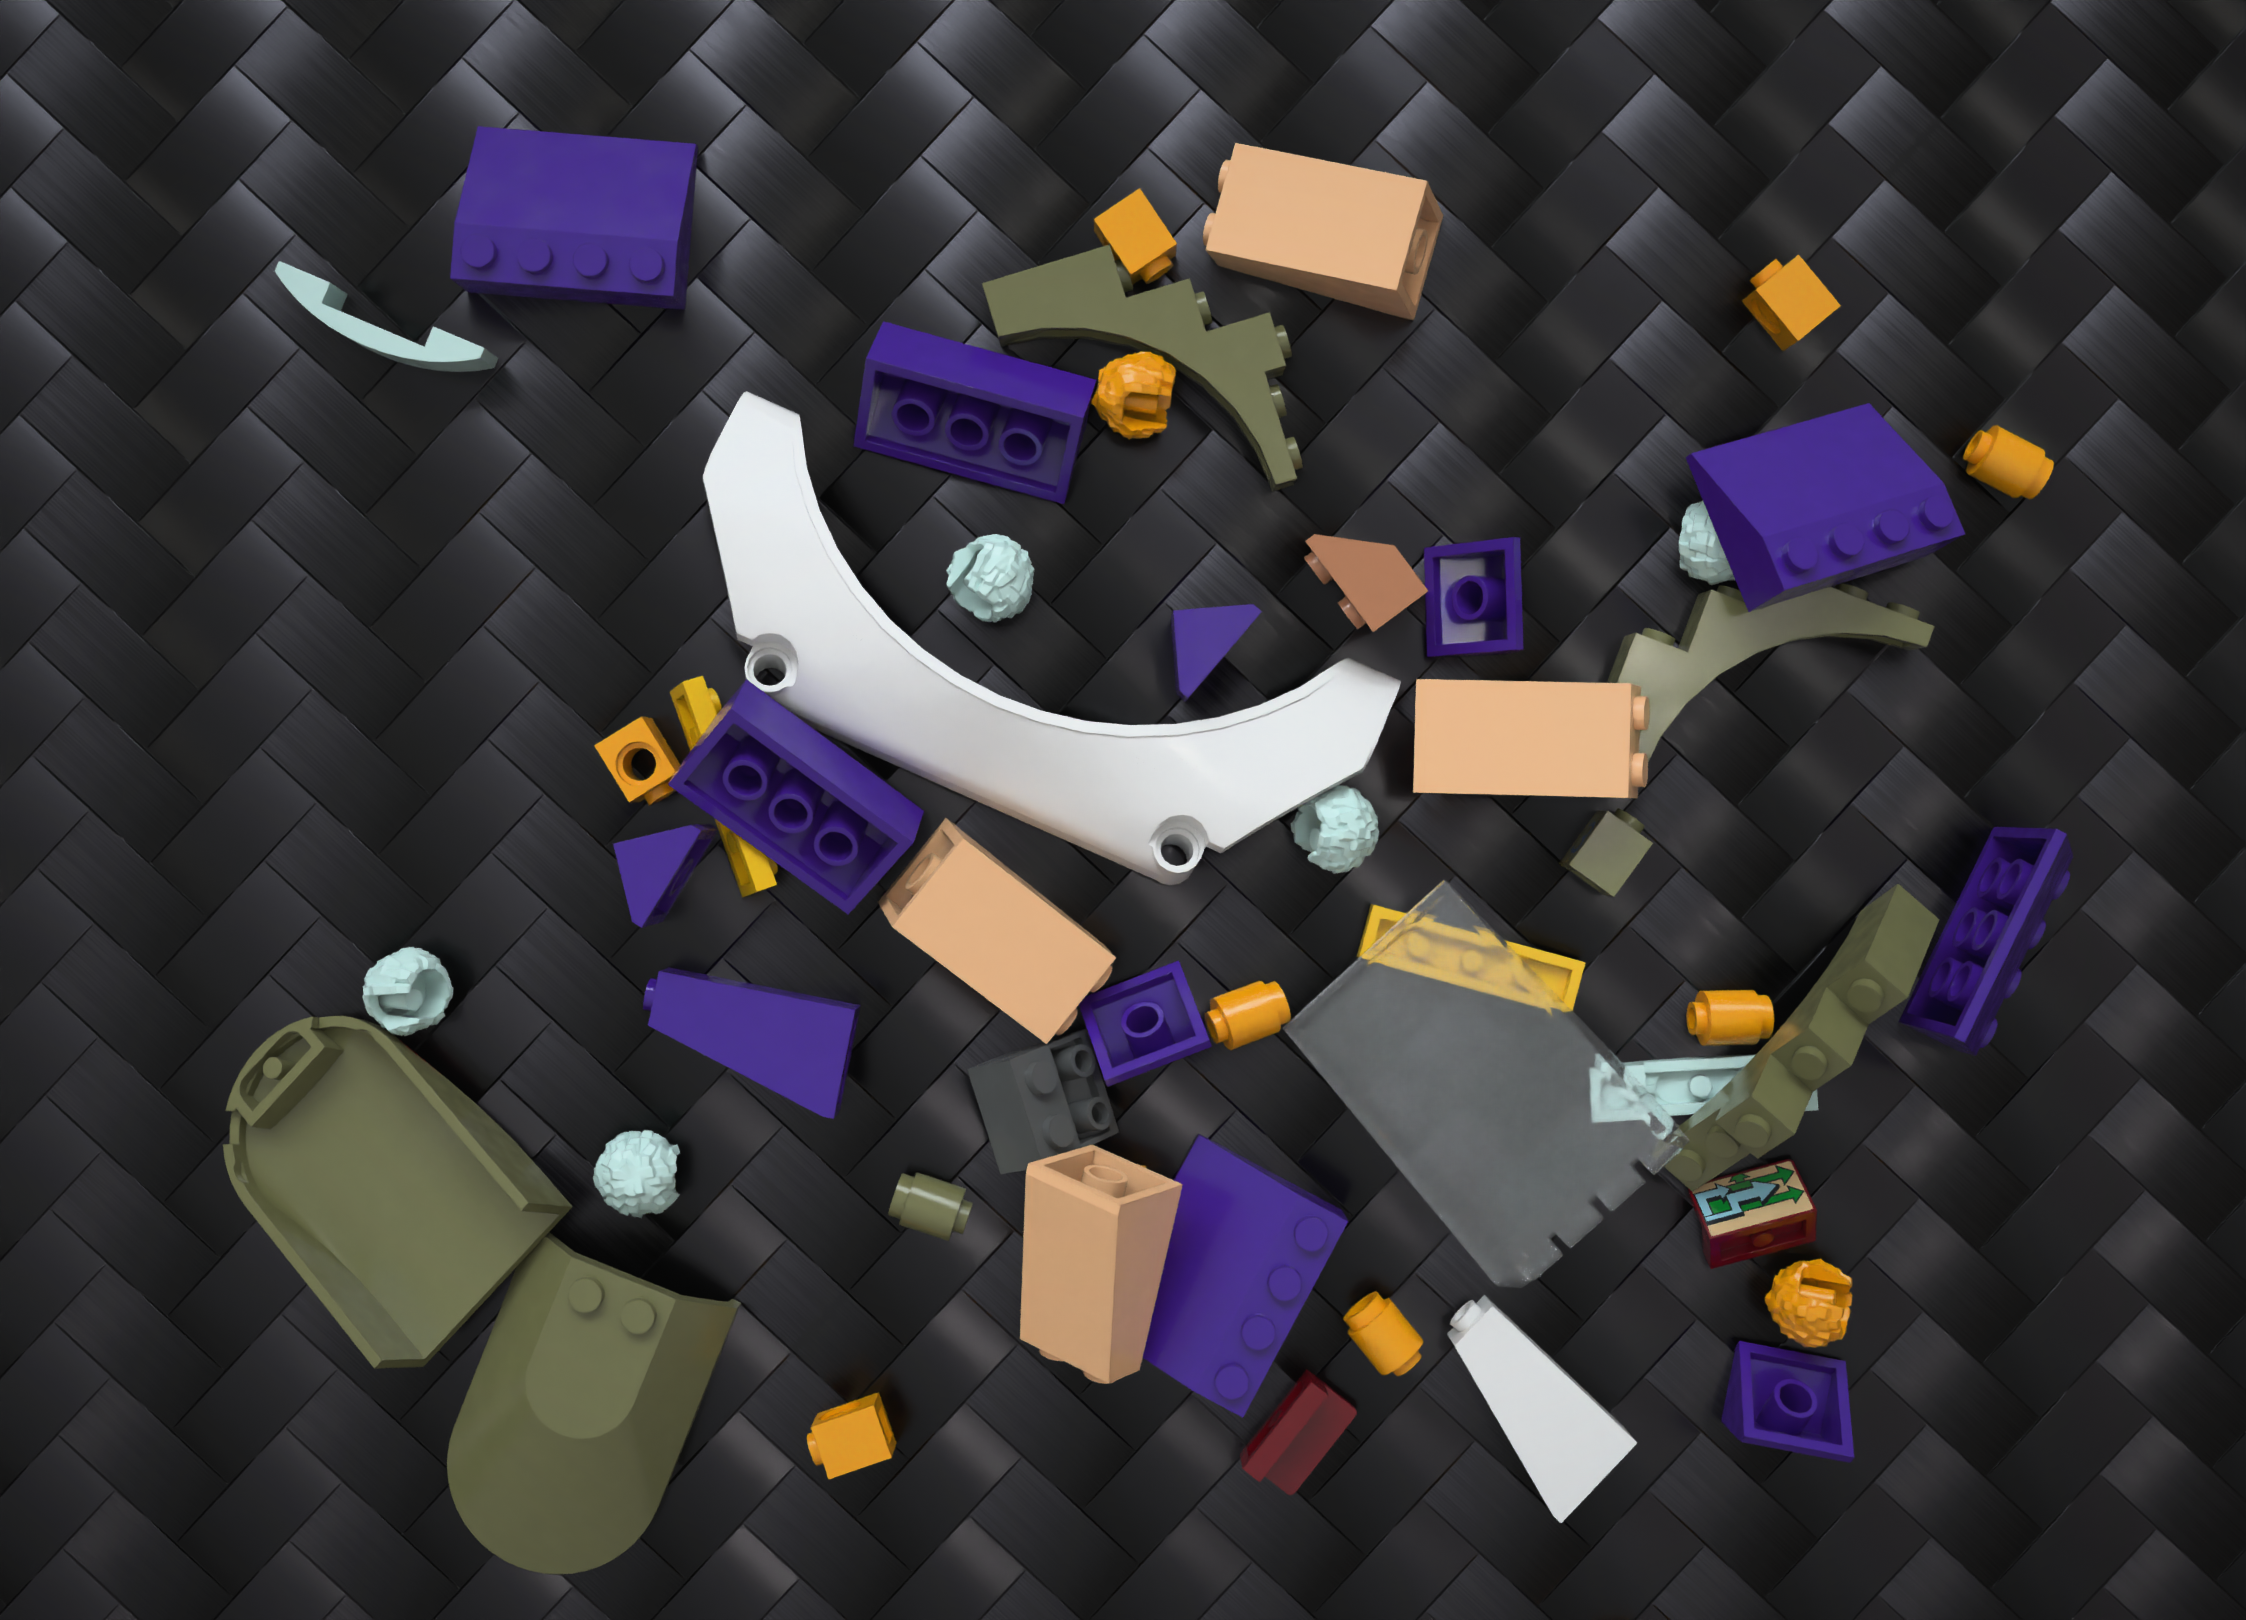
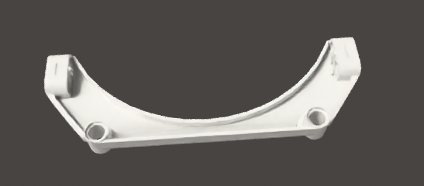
[703,391,1401,885]

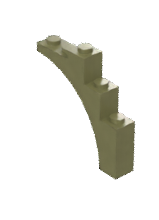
[982,244,1303,492]
[1607,583,1935,762]
[1652,884,1939,1192]

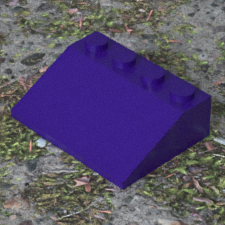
[450,126,698,310]
[1685,403,1965,612]
[1898,827,2073,1056]
[1143,1133,1348,1418]

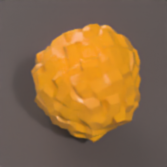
[1091,351,1176,440]
[1765,1258,1852,1348]

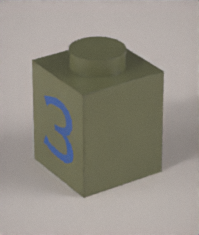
[1559,808,1653,897]

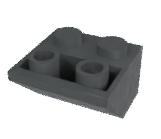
[967,1029,1119,1174]

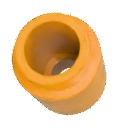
[1963,425,2054,500]
[1204,981,1291,1050]
[1686,990,1774,1046]
[1343,1291,1423,1376]

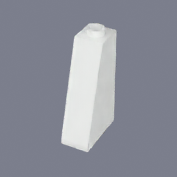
[1447,1295,1637,1523]

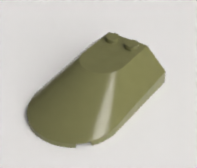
[447,1232,741,1575]

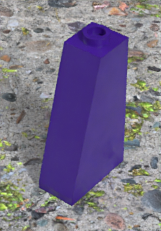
[643,967,861,1119]

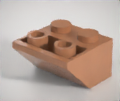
[1304,534,1428,632]

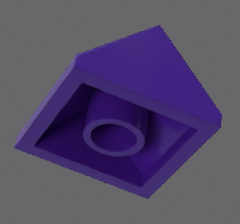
[1424,537,1524,657]
[1171,604,1262,702]
[613,824,719,928]
[1079,961,1212,1087]
[1721,1341,1854,1463]

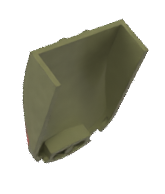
[223,1016,572,1369]

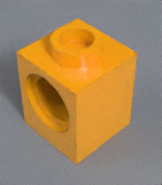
[1094,188,1177,285]
[1742,254,1841,351]
[594,716,681,806]
[807,1392,897,1479]

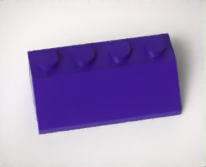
[854,321,1096,504]
[668,679,924,914]

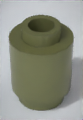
[888,1172,973,1241]

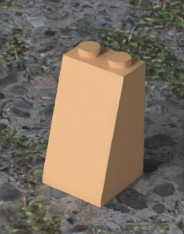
[1203,143,1444,320]
[1413,679,1650,798]
[878,818,1116,1044]
[1020,1145,1183,1384]

